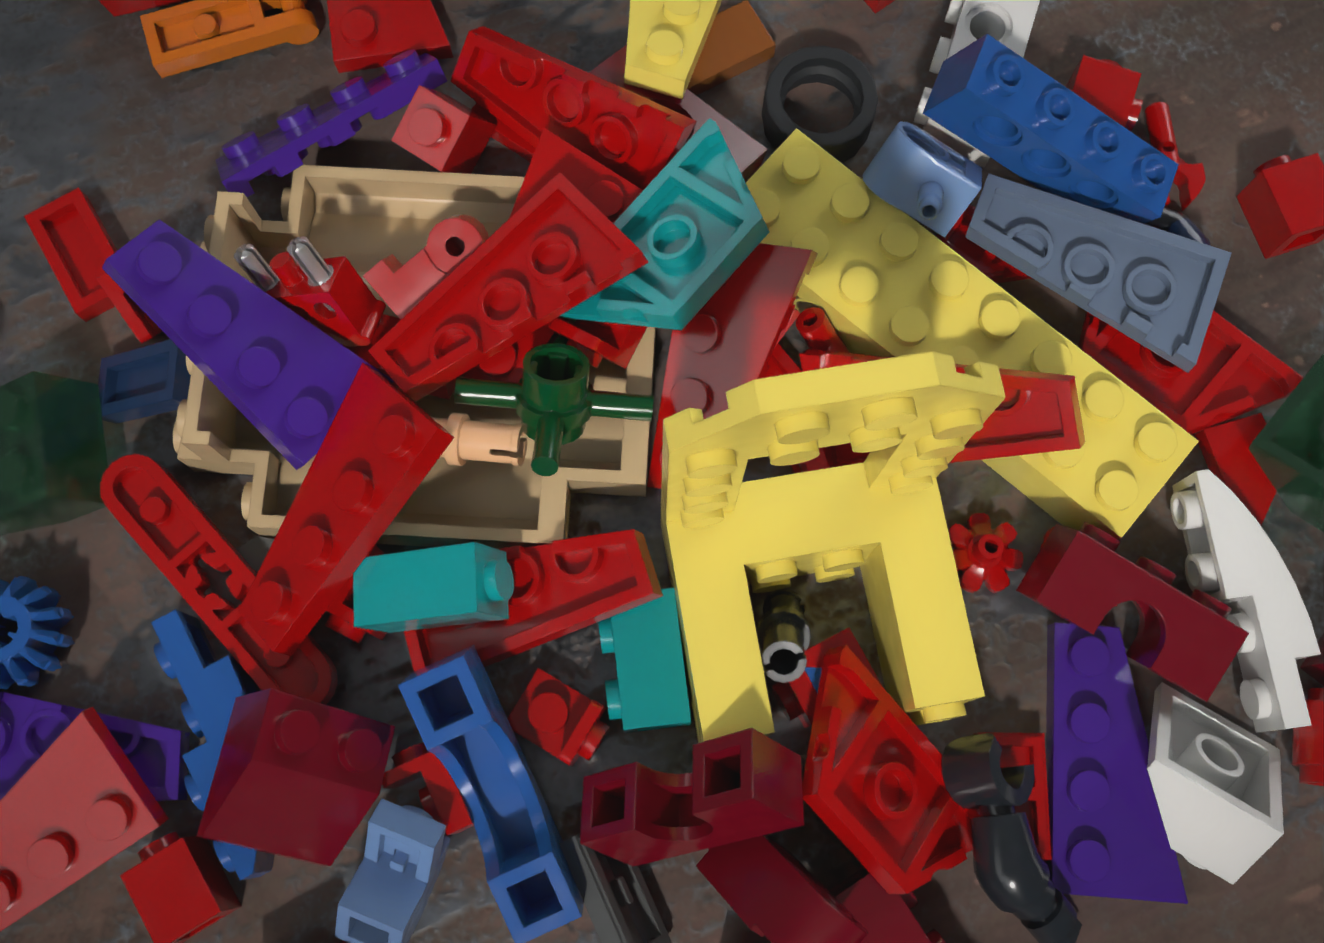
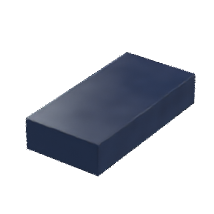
[94,339,191,424]

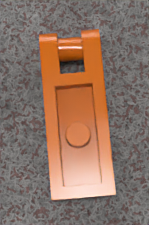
[140,0,319,78]

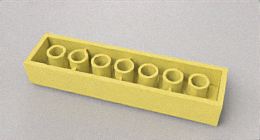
[746,128,1199,540]

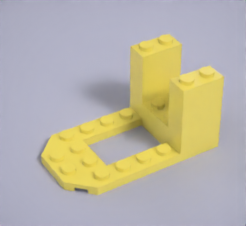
[661,351,1006,743]

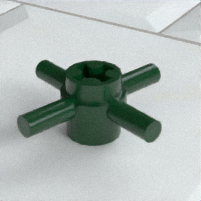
[454,335,654,476]

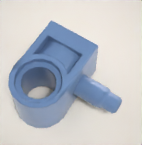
[862,121,982,237]

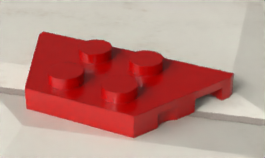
[1078,310,1307,434]
[802,645,981,894]

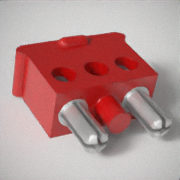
[234,236,386,347]

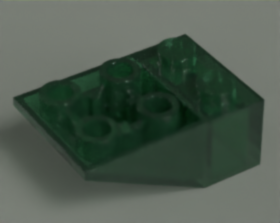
[0,371,108,536]

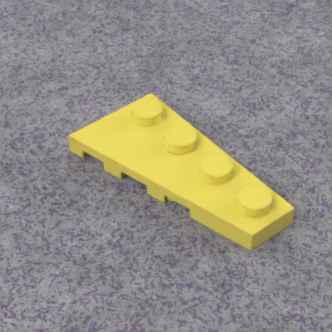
[624,0,722,99]

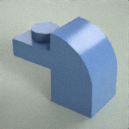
[335,798,451,943]

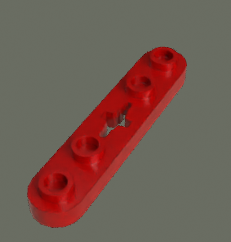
[100,454,338,705]

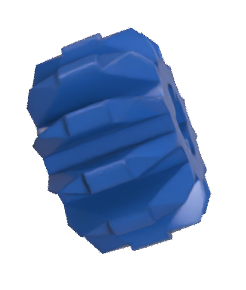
[0,576,75,689]

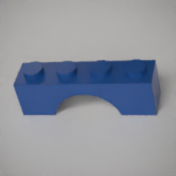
[398,645,584,943]

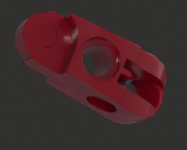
[696,834,868,943]

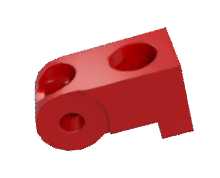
[363,214,489,320]

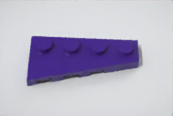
[215,49,448,197]
[102,219,394,470]
[1045,622,1188,904]
[0,691,190,801]

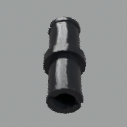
[757,589,811,683]

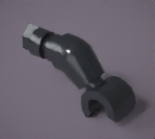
[942,733,1082,943]

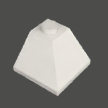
[1147,682,1284,884]

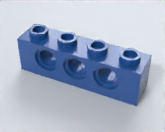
[923,34,1179,224]

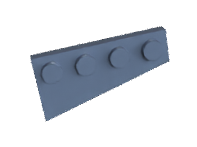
[965,173,1232,373]

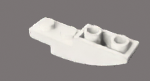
[1170,469,1321,733]

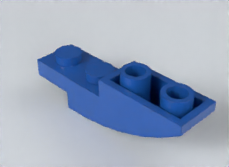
[151,609,274,881]

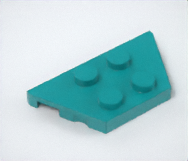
[559,118,769,330]

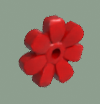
[948,513,1024,593]

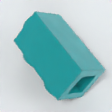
[353,542,514,633]
[598,580,691,733]

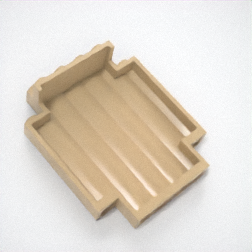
[173,165,656,549]

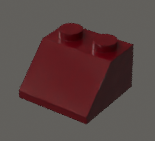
[197,688,395,867]

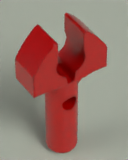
[1144,102,1206,211]

